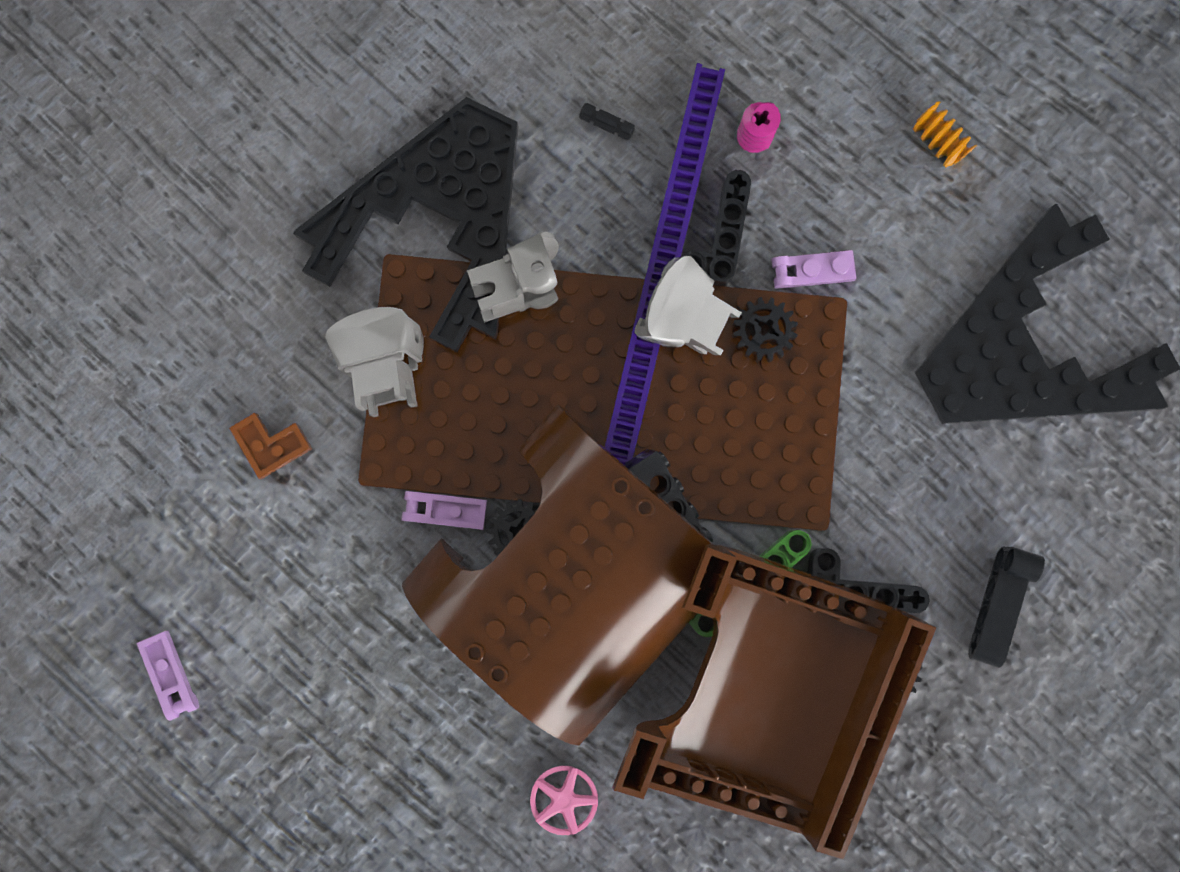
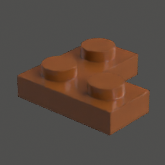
[229,413,312,479]

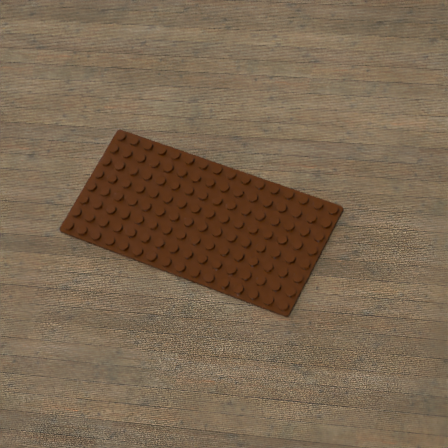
[358,254,847,531]

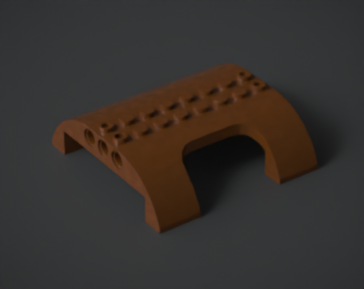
[402,404,717,746]
[612,544,936,859]

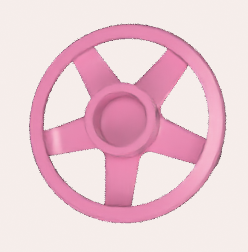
[530,766,598,835]

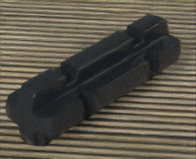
[579,103,635,140]

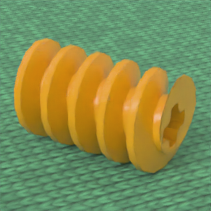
[913,101,977,168]

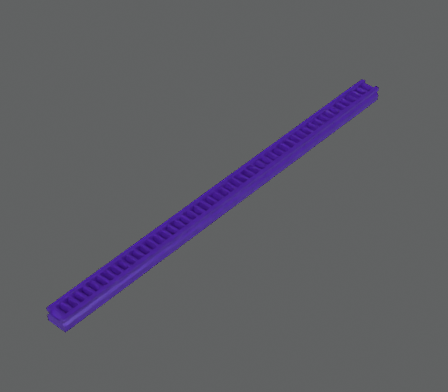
[605,63,725,464]

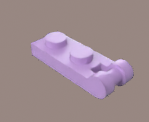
[771,250,856,289]
[401,491,488,530]
[136,631,199,721]

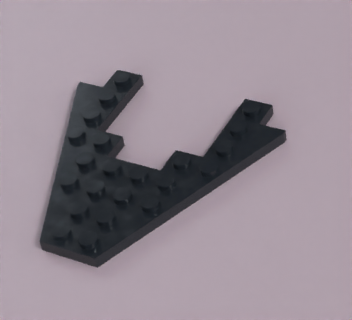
[293,97,519,353]
[915,204,1180,424]

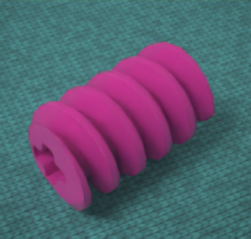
[737,102,781,153]

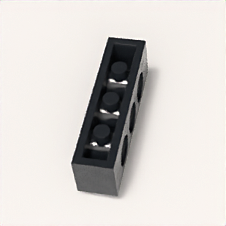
[624,449,713,542]

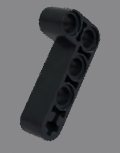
[683,170,751,286]
[968,546,1045,668]
[807,548,930,613]

